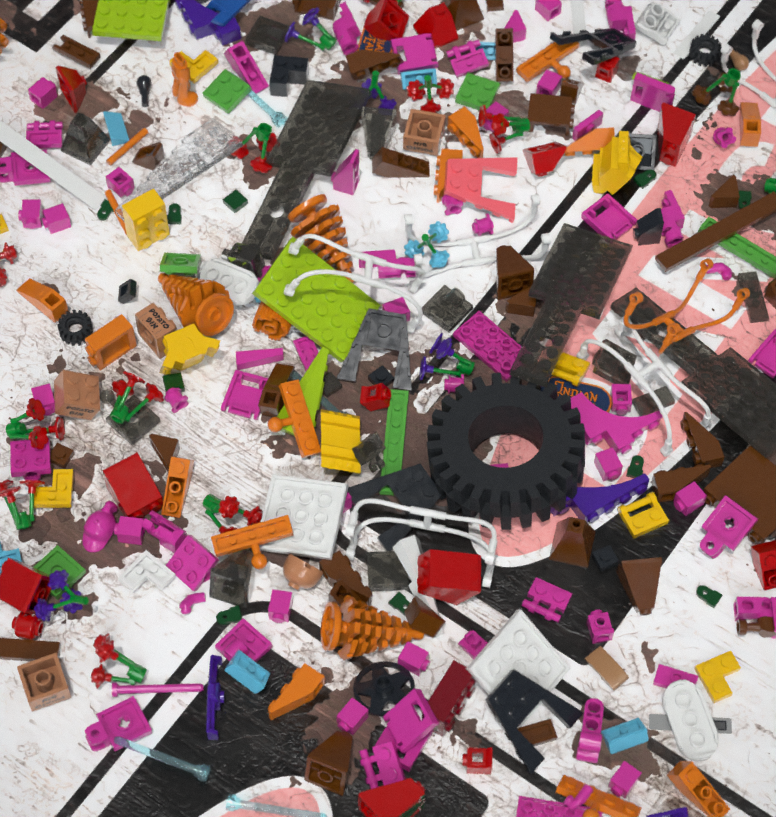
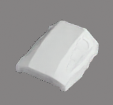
[635,2,681,45]

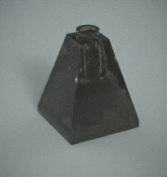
[360,107,397,160]
[60,112,110,166]
[209,549,253,609]

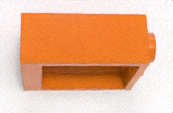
[85,314,137,371]

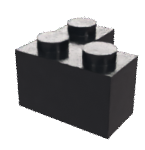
[269,55,309,97]

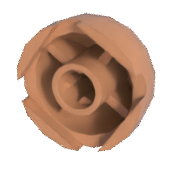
[283,554,324,590]

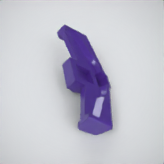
[206,655,225,740]

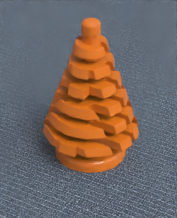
[288,194,355,283]
[158,273,234,336]
[321,595,424,660]

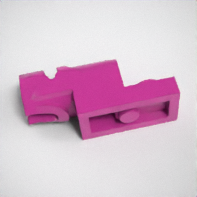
[605,0,636,40]
[333,1,362,55]
[661,190,685,248]
[358,249,416,278]
[142,511,187,553]

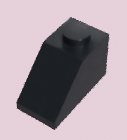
[633,208,664,246]

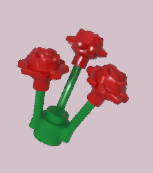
[202,494,263,534]
[91,633,147,689]

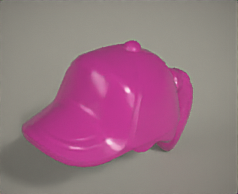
[82,501,118,552]

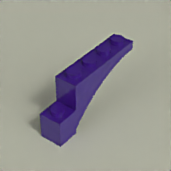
[175,0,241,46]
[550,473,649,523]

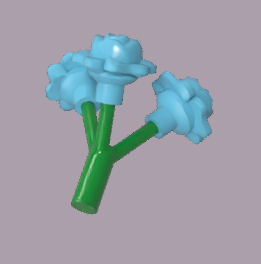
[404,221,450,268]

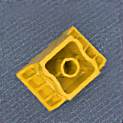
[592,131,642,195]
[159,323,221,375]
[321,409,361,473]

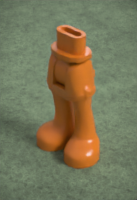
[171,52,198,107]

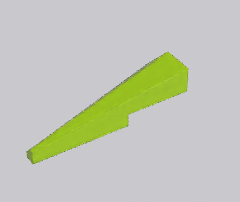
[277,346,331,436]

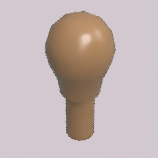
[729,50,749,71]

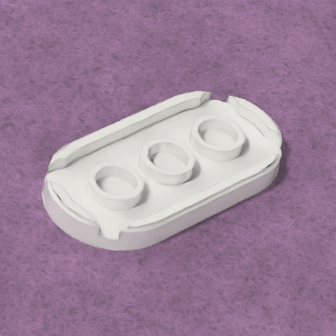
[195,258,259,306]
[662,680,719,761]

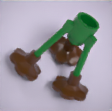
[692,68,741,116]

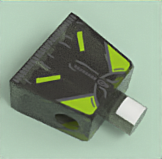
[221,243,266,278]

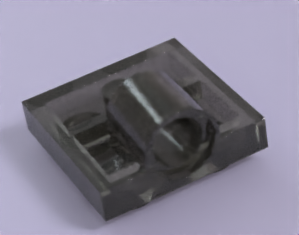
[245,15,290,55]
[421,285,473,333]
[592,339,637,384]

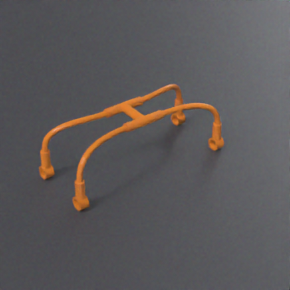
[623,258,750,354]

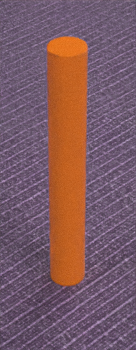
[106,128,149,166]
[105,190,127,235]

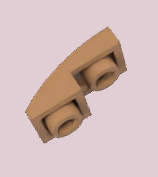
[585,646,629,691]

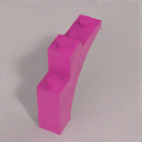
[570,392,663,455]

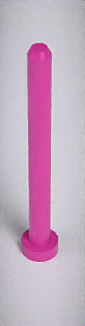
[112,682,203,697]

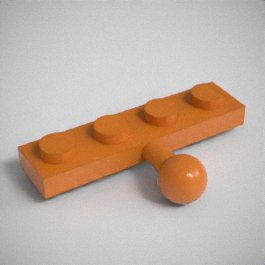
[516,42,579,82]
[268,379,321,458]
[211,515,294,569]
[556,774,642,817]

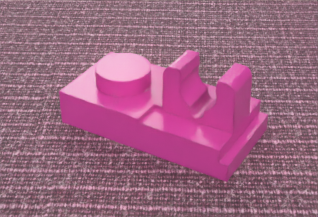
[458,630,488,660]

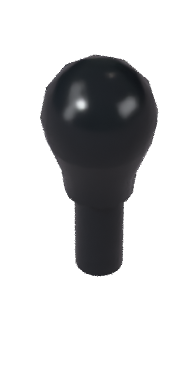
[136,75,152,107]

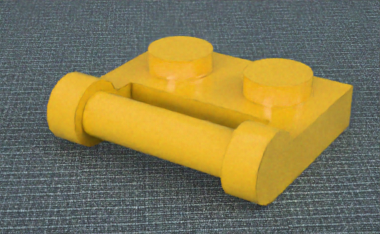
[542,349,590,387]
[617,492,669,539]

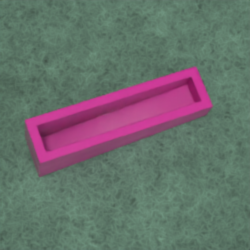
[236,348,284,370]

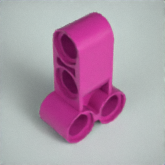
[576,698,604,763]

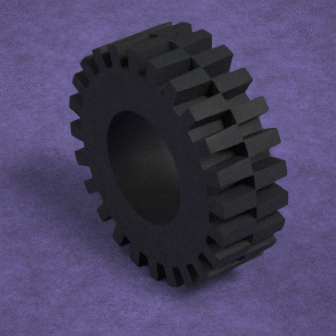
[427,372,585,530]

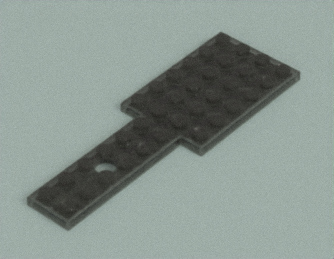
[238,79,372,261]
[509,223,633,387]
[610,287,776,458]

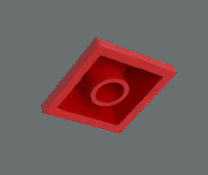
[363,0,409,41]
[413,2,459,49]
[55,65,87,113]
[522,141,567,177]

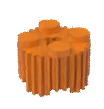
[252,301,292,341]

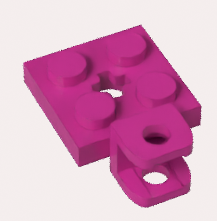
[0,149,51,186]
[700,495,758,559]
[85,696,152,752]

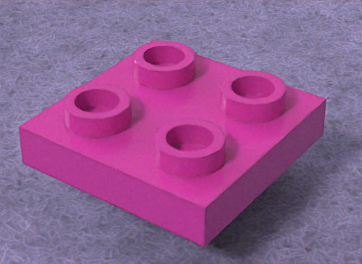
[10,439,51,481]
[166,535,219,591]
[215,618,273,662]

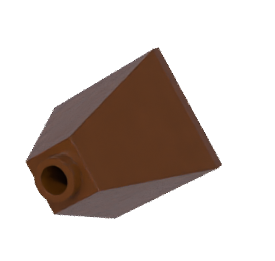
[441,0,484,31]
[496,245,534,300]
[549,517,596,568]
[616,557,662,616]
[304,731,353,796]

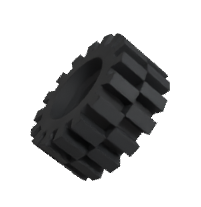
[689,34,722,67]
[57,309,93,346]

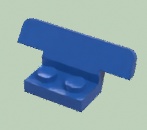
[206,0,251,26]

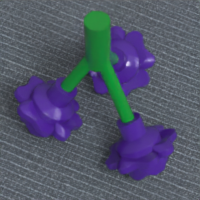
[349,71,397,117]
[34,570,89,622]

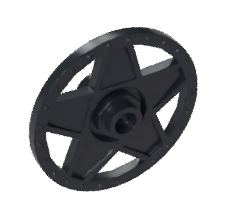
[353,661,415,716]

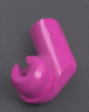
[706,262,732,280]
[179,592,206,614]
[564,784,593,810]

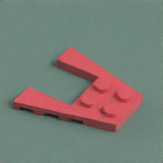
[444,157,518,223]

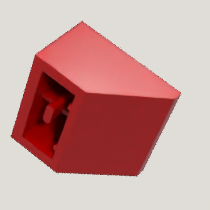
[750,540,776,591]

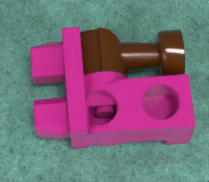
[733,596,776,639]

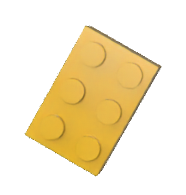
[122,188,170,251]

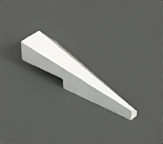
[392,535,444,637]

